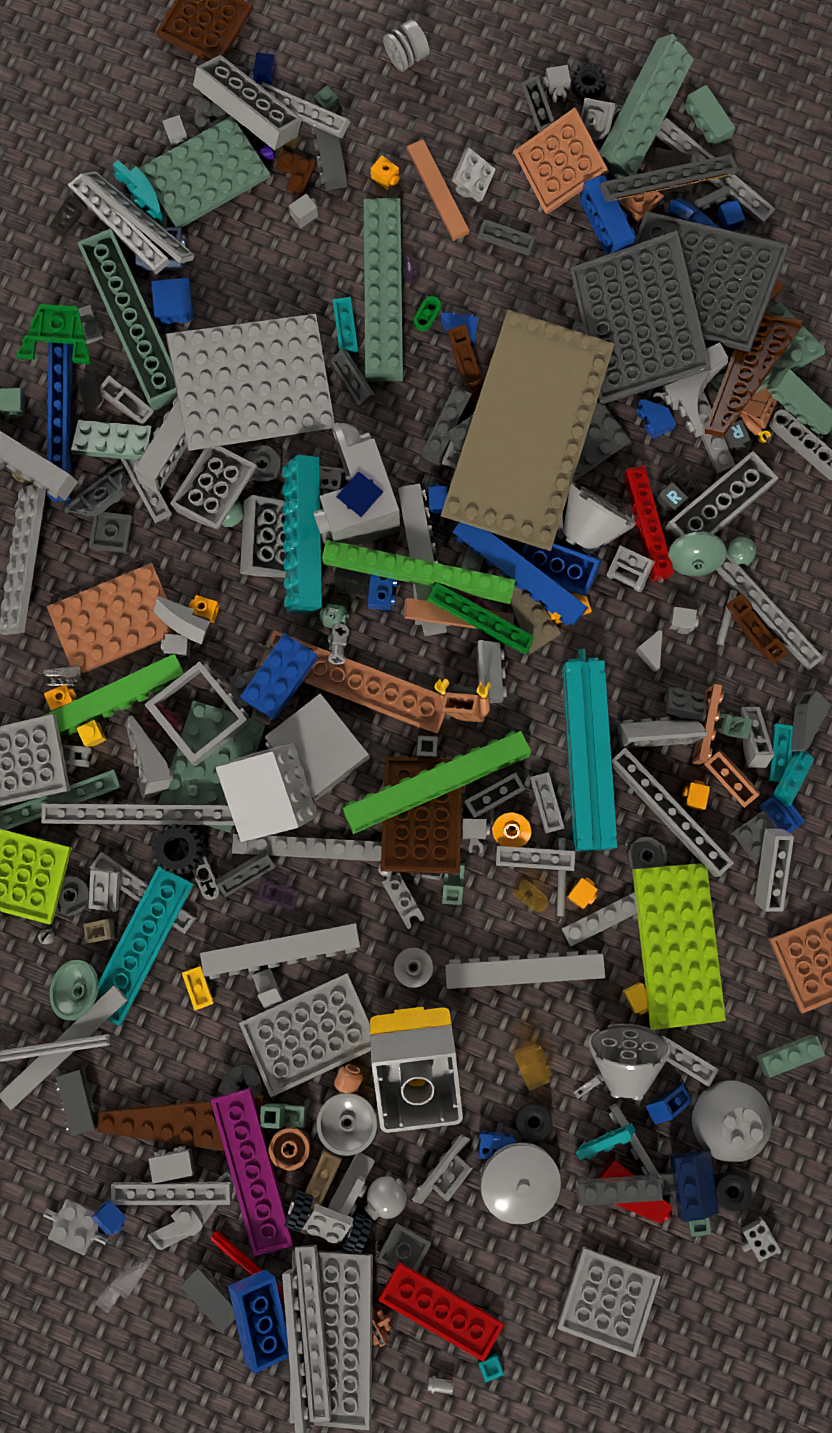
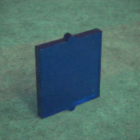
[336,471,383,518]

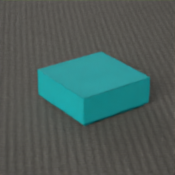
[478,1353,504,1383]

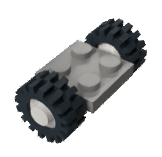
[284,1190,372,1254]

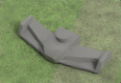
[147,1181,218,1250]

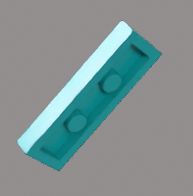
[333,297,358,353]
[768,723,793,782]
[774,751,814,806]
[576,1123,636,1160]

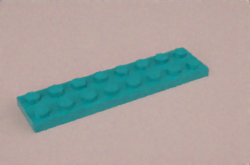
[94,866,194,1026]

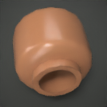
[334,1064,363,1094]

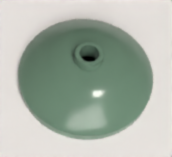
[668,532,726,576]
[50,960,98,1020]

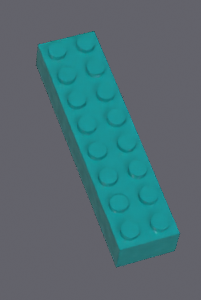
[282,455,322,614]

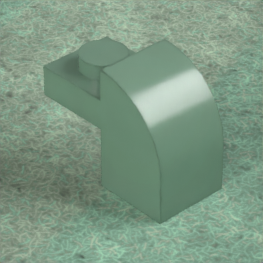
[260,1103,307,1129]

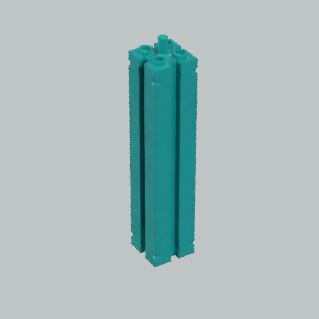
[562,649,618,851]

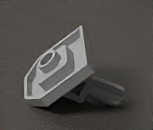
[581,98,621,141]

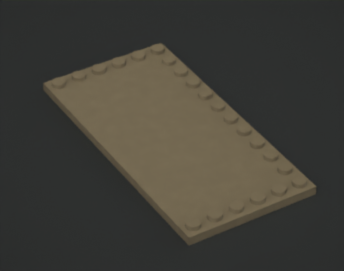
[441,310,615,551]

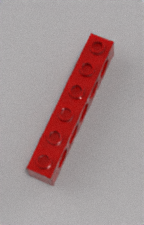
[623,465,674,582]

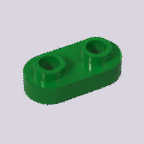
[414,296,441,332]

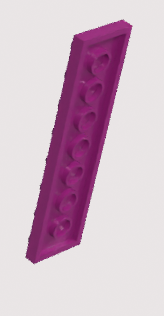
[211,1088,294,1256]

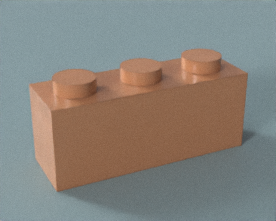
[705,749,761,808]

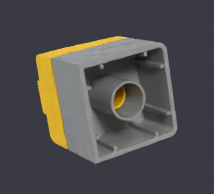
[370,1007,463,1133]

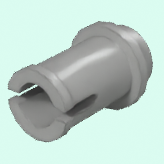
[427,1375,454,1395]

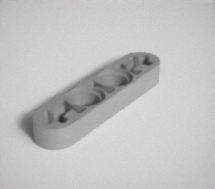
[179,838,220,900]

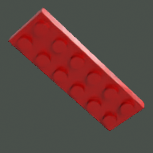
[378,1262,504,1362]

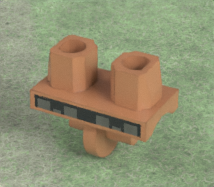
[372,1304,393,1347]

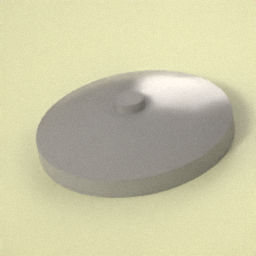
[480,1143,561,1224]

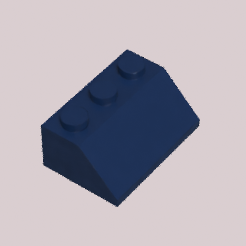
[670,1150,719,1222]

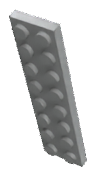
[0,485,46,635]

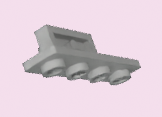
[412,1134,473,1204]
[328,1152,375,1216]

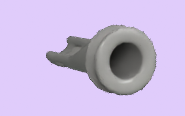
[573,1071,604,1099]

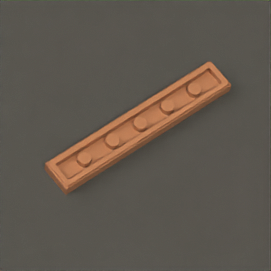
[407,139,469,241]
[404,598,514,629]

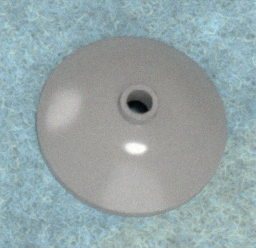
[317,1093,377,1156]

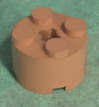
[269,1126,311,1171]

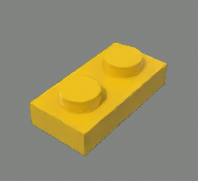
[182,966,214,1011]

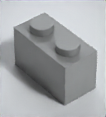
[149,1145,196,1184]

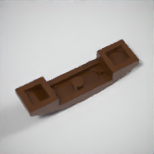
[447,324,484,403]
[726,593,789,665]

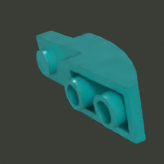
[113,160,163,224]

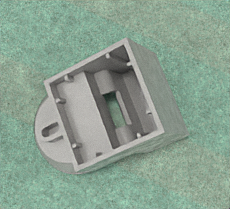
[313,423,400,546]

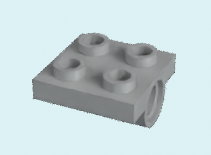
[452,148,495,202]

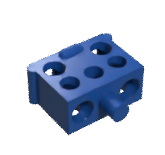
[478,1130,515,1159]

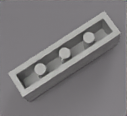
[755,829,794,911]

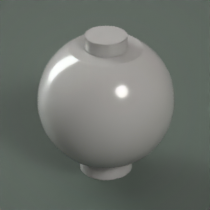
[364,1176,407,1220]

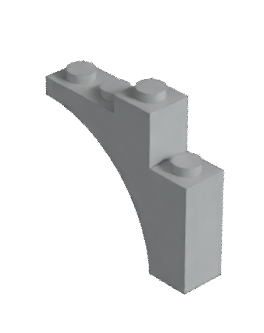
[663,343,728,437]

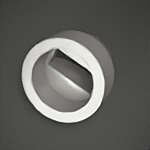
[38,929,55,945]

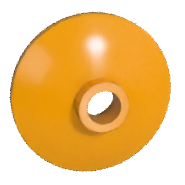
[492,812,531,847]

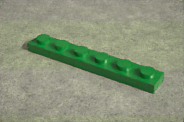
[426,582,534,655]

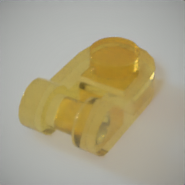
[513,879,548,912]

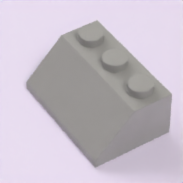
[476,640,506,703]

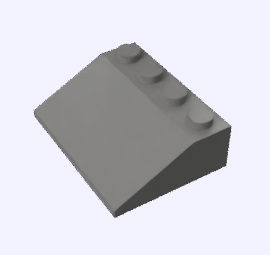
[170,446,257,530]
[240,495,286,578]
[617,717,707,749]

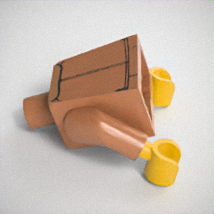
[739,387,781,443]
[434,679,491,722]

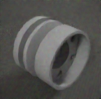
[383,19,430,72]

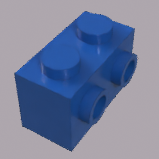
[368,574,397,610]

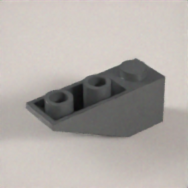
[791,691,831,752]

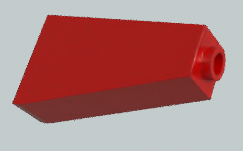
[596,1157,673,1224]

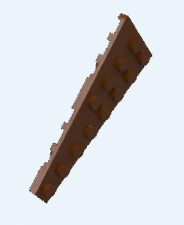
[705,313,803,437]
[97,1095,264,1151]

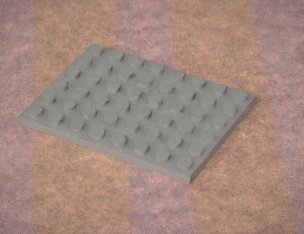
[166,314,335,451]

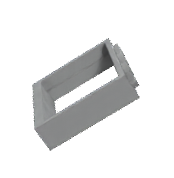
[144,662,250,767]

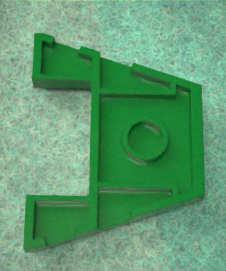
[16,304,91,364]

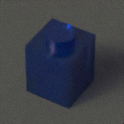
[253,52,276,85]

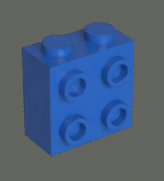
[152,278,194,325]

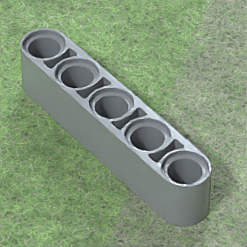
[769,410,832,480]

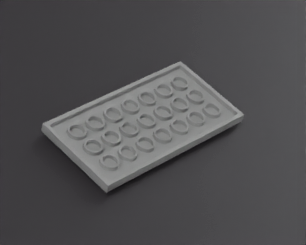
[290,1249,373,1430]

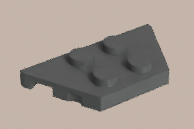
[64,463,126,517]

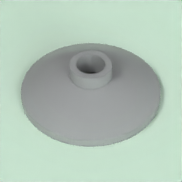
[394,948,433,988]

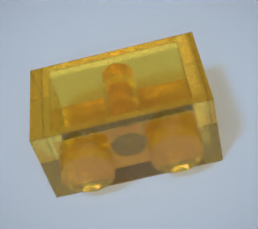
[512,1042,552,1091]

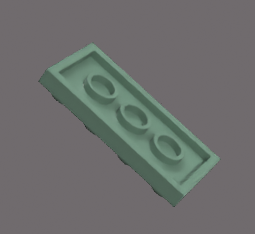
[71,420,153,460]

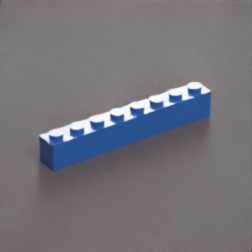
[453,523,588,626]

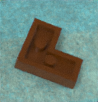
[276,150,316,196]

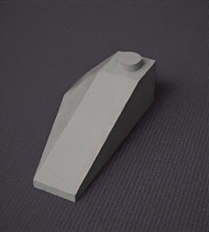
[126,716,173,801]

